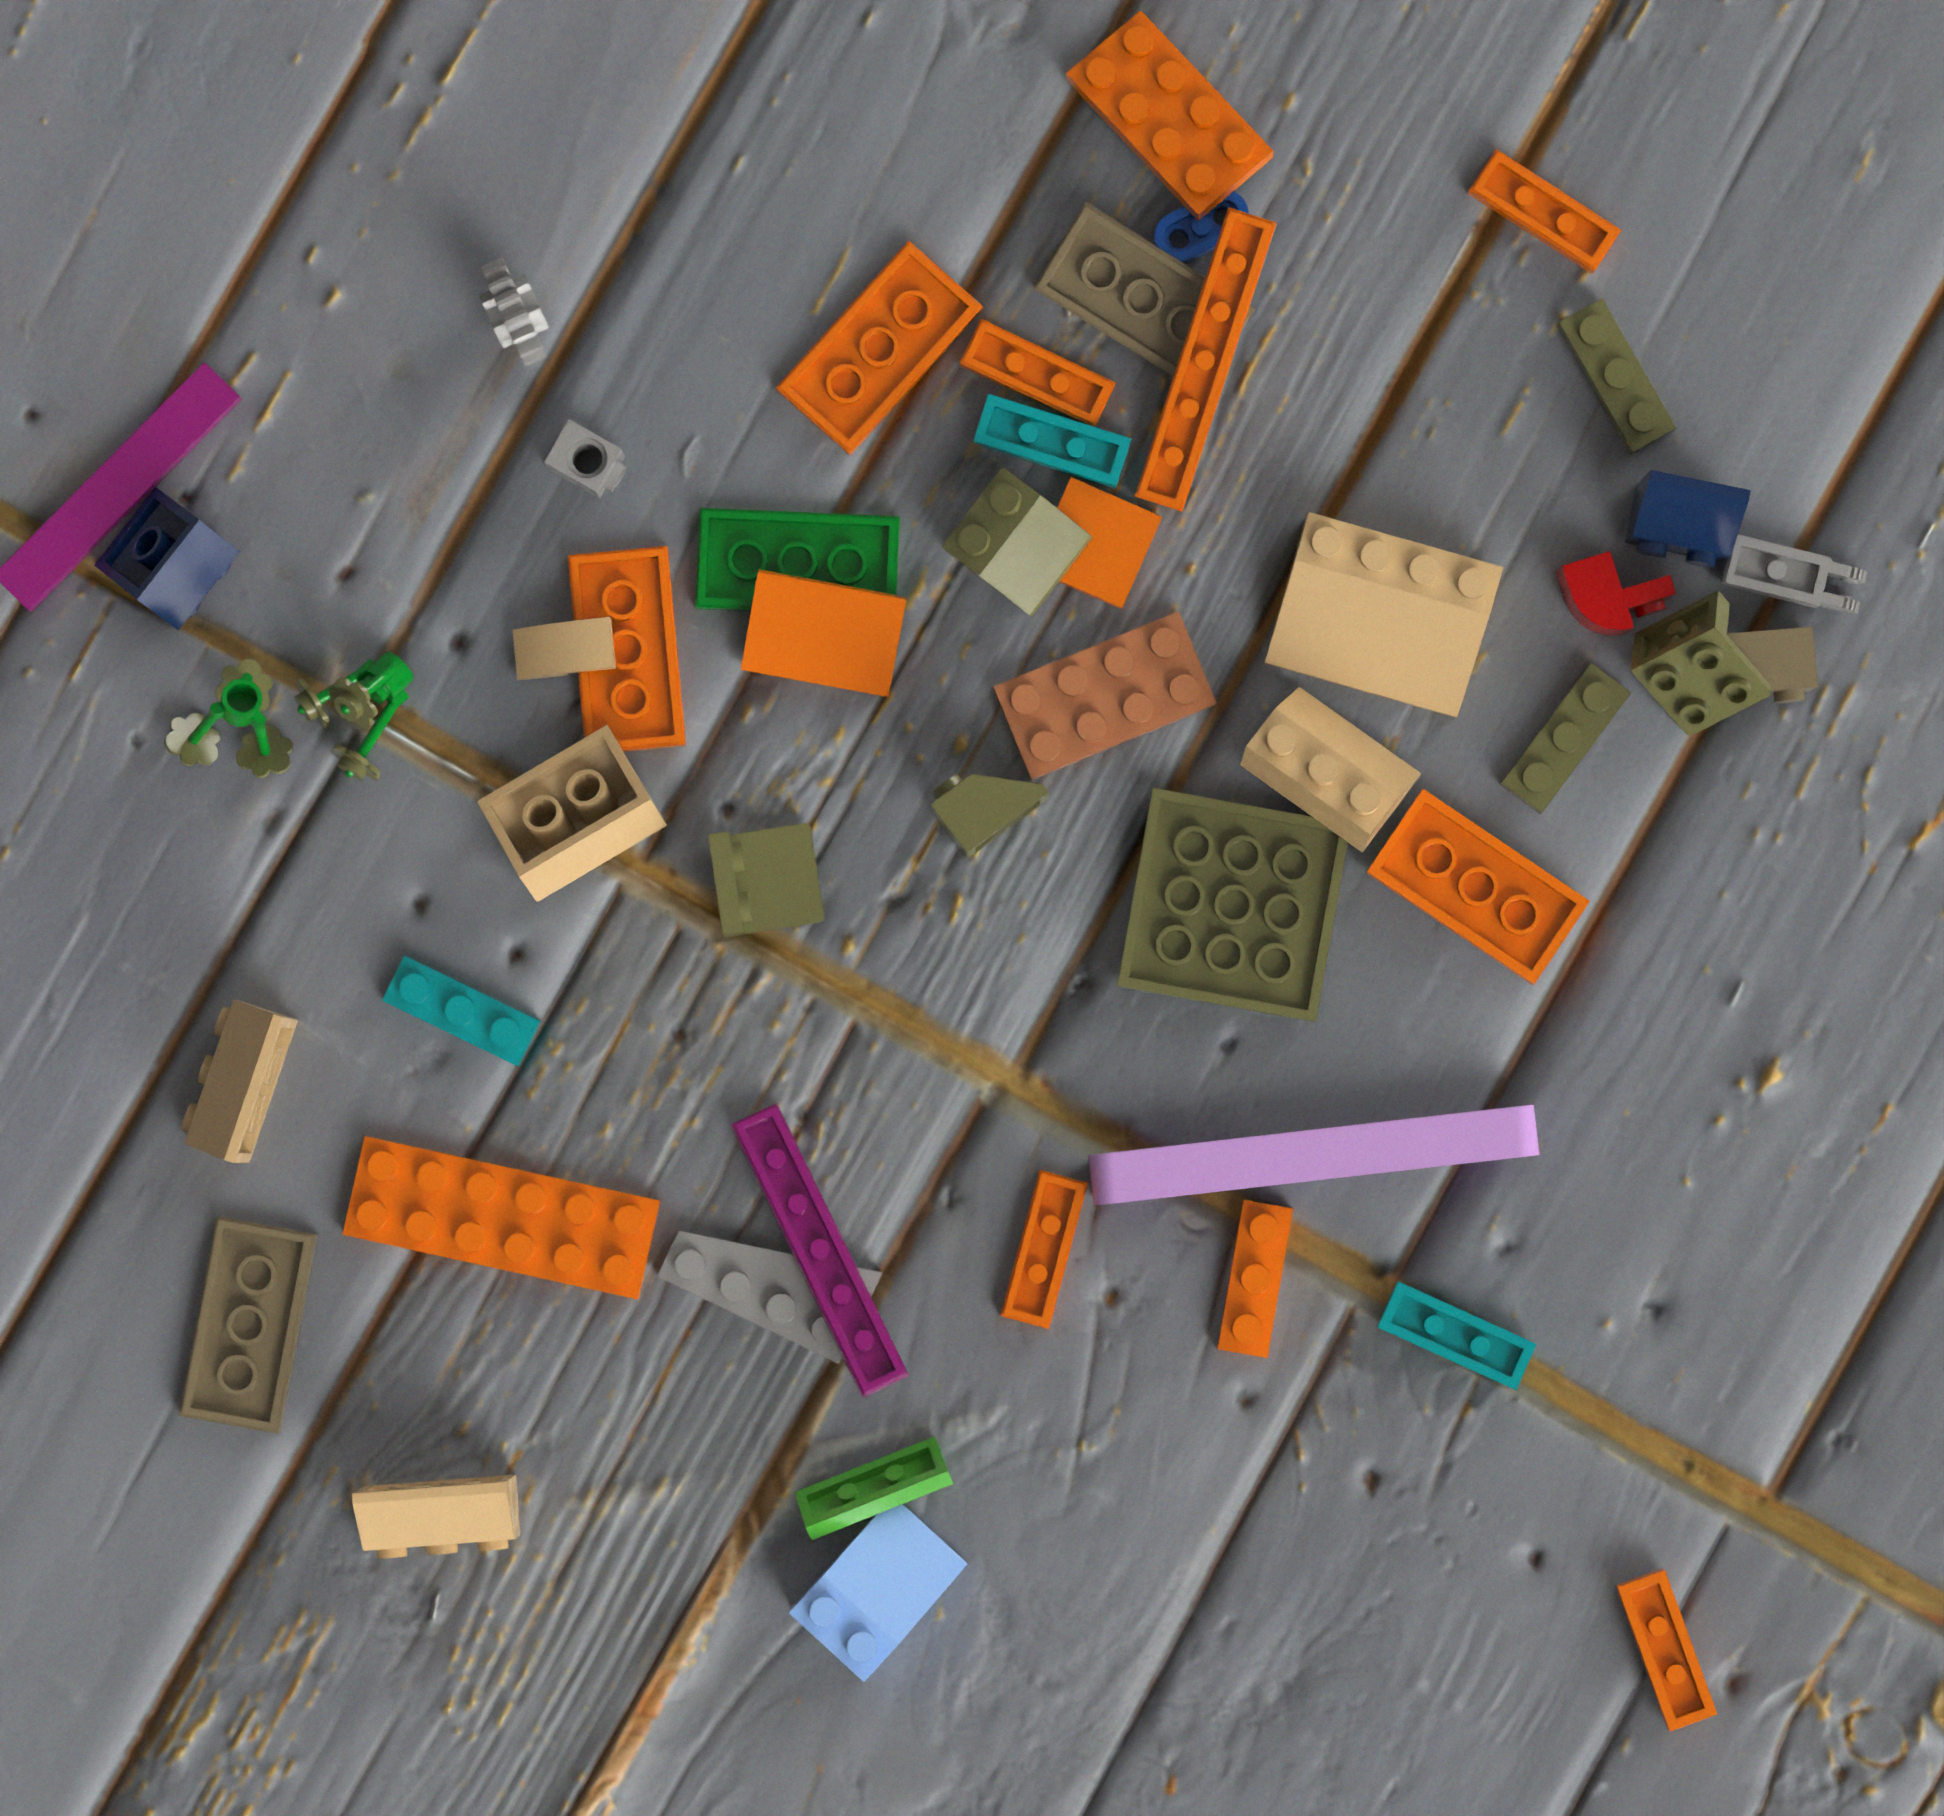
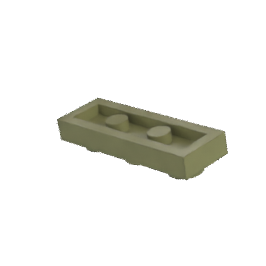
[1557,298,1677,455]
[1500,663,1631,814]

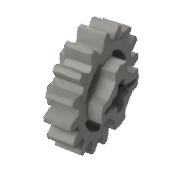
[479,257,549,366]

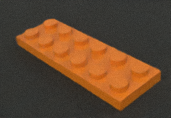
[342,1136,661,1300]

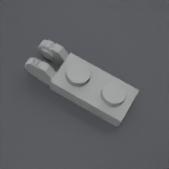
[1720,534,1867,614]

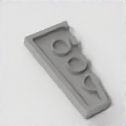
[657,1231,883,1364]

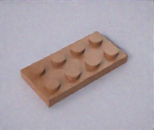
[993,611,1217,780]

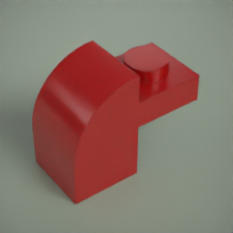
[1556,551,1676,635]

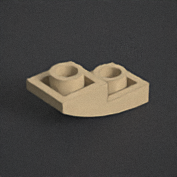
[513,617,616,680]

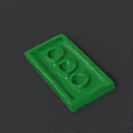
[695,508,900,612]

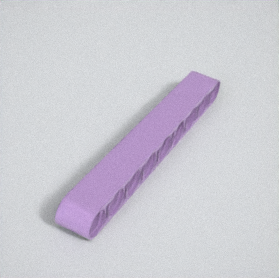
[1088,1105,1540,1205]

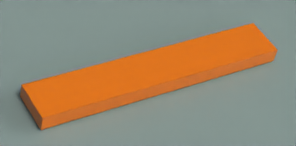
[1135,207,1277,512]

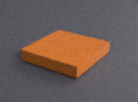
[1057,477,1162,610]

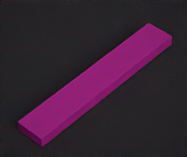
[0,362,242,612]
[731,1103,909,1399]

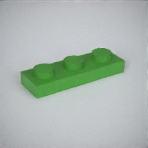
[794,1436,953,1540]

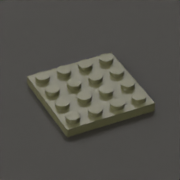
[1117,788,1348,1022]

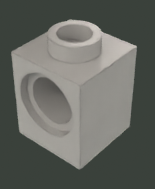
[544,419,627,499]

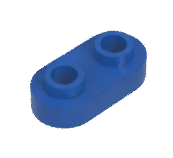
[1154,191,1249,264]

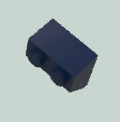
[1625,470,1751,568]
[94,487,240,630]

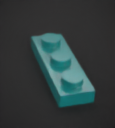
[973,394,1132,489]
[382,955,541,1067]
[1376,1281,1537,1390]

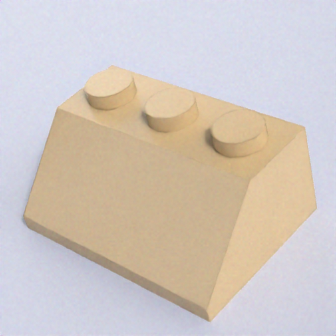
[1240,687,1421,853]
[477,725,667,902]
[181,999,298,1163]
[352,1474,520,1559]

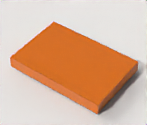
[740,569,907,697]

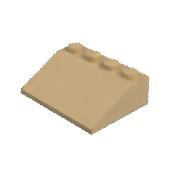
[1264,512,1503,718]

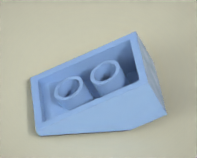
[789,1504,968,1682]

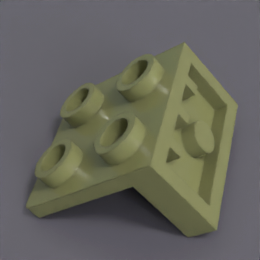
[1631,590,1771,735]
[708,823,825,937]

